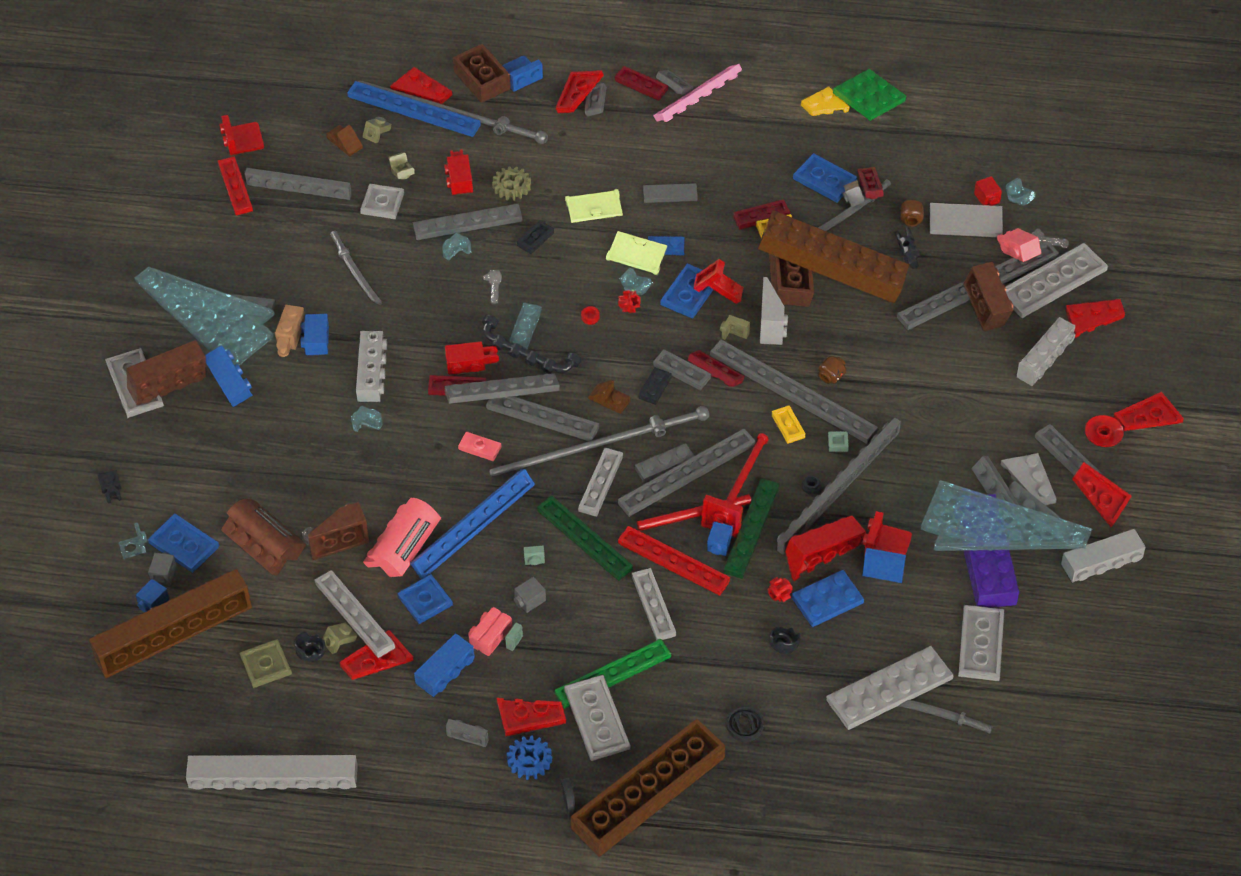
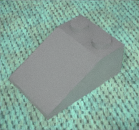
[760,277,788,345]

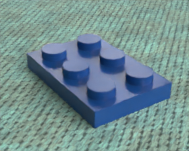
[793,153,857,203]
[661,264,714,319]
[148,514,219,573]
[792,570,864,627]

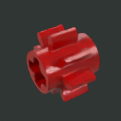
[618,290,641,313]
[768,577,793,602]

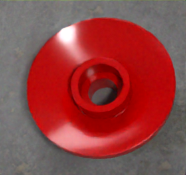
[1085,415,1124,447]

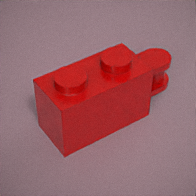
[444,149,473,195]
[445,341,499,375]

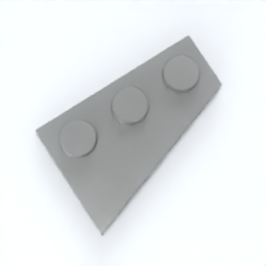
[1000,453,1056,505]

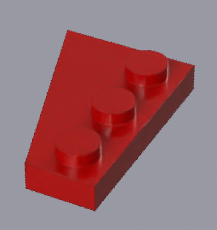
[390,67,452,104]
[556,70,604,113]
[1066,299,1125,338]
[1113,392,1184,431]
[1072,462,1132,527]
[340,630,414,680]
[496,698,566,736]

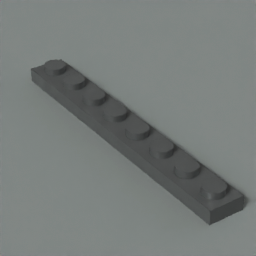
[618,429,755,517]

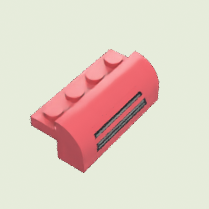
[363,498,441,577]

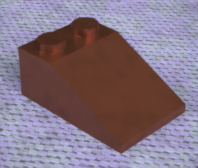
[308,502,369,560]

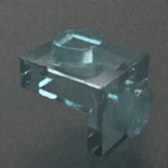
[1005,178,1036,205]
[442,233,471,260]
[620,268,653,295]
[351,406,383,431]

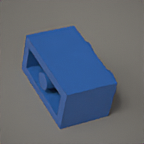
[301,314,329,355]

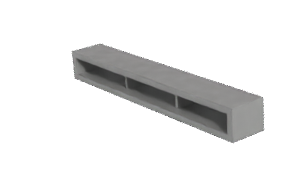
[186,755,358,790]

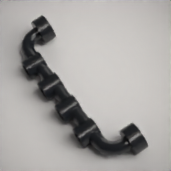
[482,314,581,374]

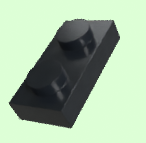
[517,220,554,254]
[639,367,672,405]

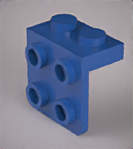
[502,56,543,92]

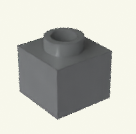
[843,180,865,207]

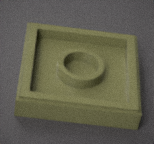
[240,639,292,688]

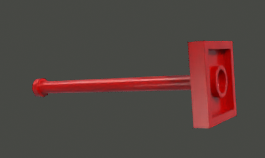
[701,433,769,538]

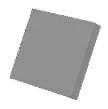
[360,184,404,219]

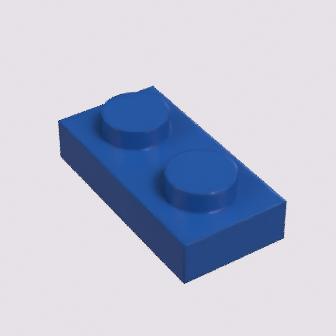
[648,236,684,255]

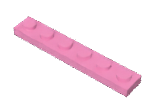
[653,64,742,122]

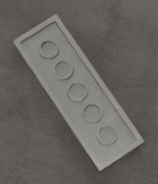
[1006,243,1108,318]
[827,646,953,730]

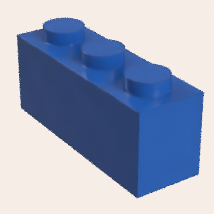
[205,345,253,407]
[414,633,475,697]

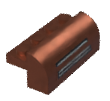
[221,499,306,576]

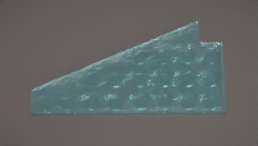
[135,267,275,365]
[921,480,1092,551]

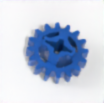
[507,736,552,780]

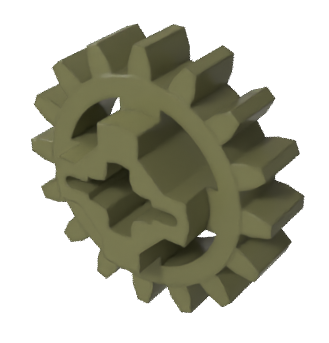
[492,166,531,201]

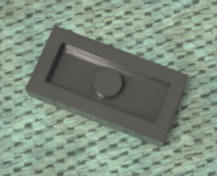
[656,70,694,95]
[585,83,607,116]
[446,719,489,747]

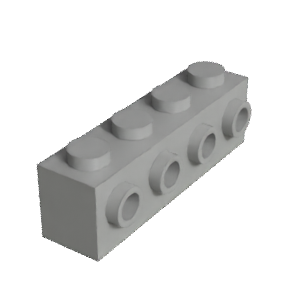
[1017,317,1075,386]
[356,331,387,402]

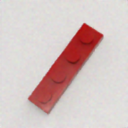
[218,156,253,215]

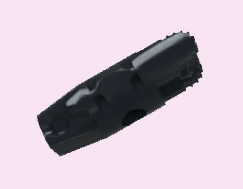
[895,226,920,269]

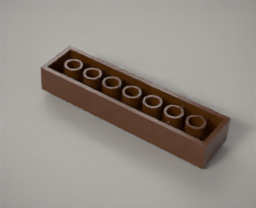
[758,210,909,303]
[89,569,252,679]
[571,719,725,857]

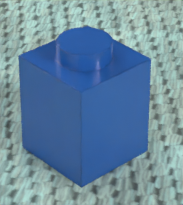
[707,522,733,556]
[136,579,169,612]

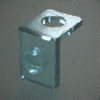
[119,523,148,559]

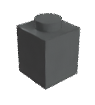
[148,553,177,586]
[514,577,546,613]

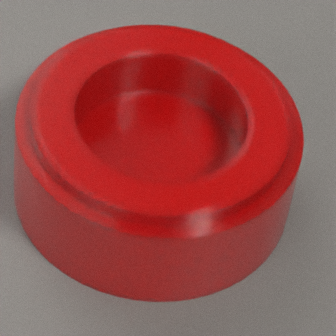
[581,306,600,325]

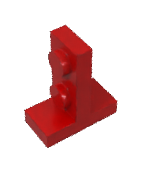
[693,259,744,304]

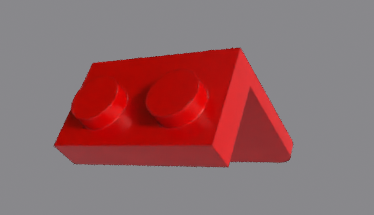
[219,115,264,155]
[862,511,912,556]

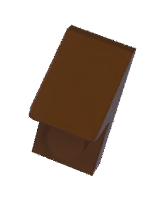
[326,125,363,157]
[588,380,630,414]

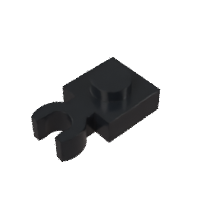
[98,470,122,504]

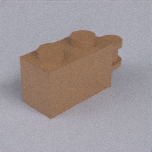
[275,305,305,357]

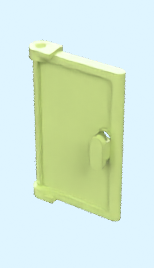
[565,189,623,223]
[606,231,667,275]

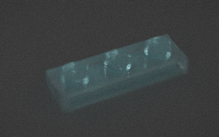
[509,303,541,349]

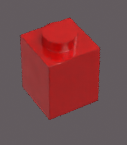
[974,176,1002,206]

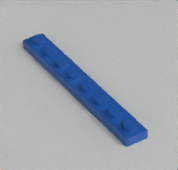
[347,81,481,137]
[410,469,535,579]

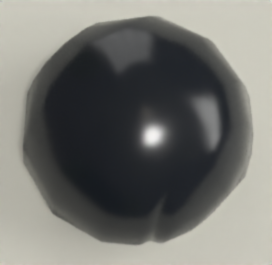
[769,627,801,654]
[294,632,326,662]

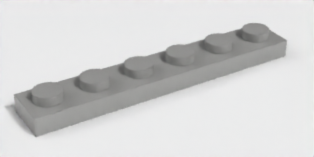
[315,570,395,658]

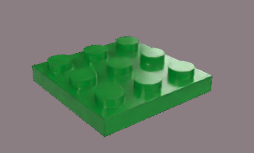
[833,69,907,121]

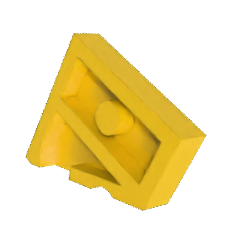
[801,87,849,116]

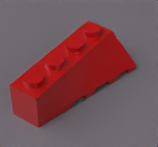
[785,515,866,581]

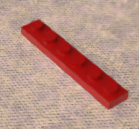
[618,526,730,596]

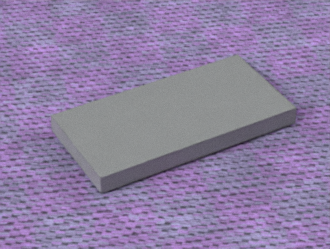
[930,203,1003,237]
[105,348,164,418]
[958,605,1004,681]
[564,675,631,761]

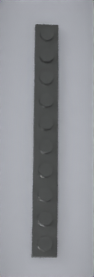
[897,241,1059,330]
[710,340,878,444]
[777,418,901,555]

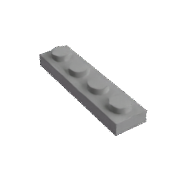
[579,448,623,517]
[632,568,676,641]

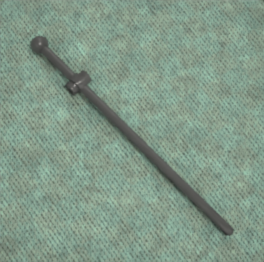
[358,80,548,144]
[489,406,709,476]

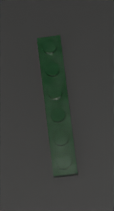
[724,478,780,579]
[537,496,633,581]

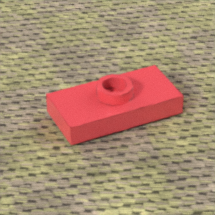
[458,432,501,461]

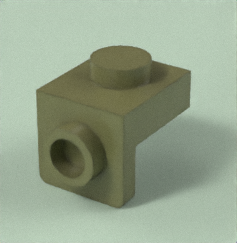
[363,117,392,143]
[388,152,415,179]
[720,315,750,340]
[323,622,358,654]

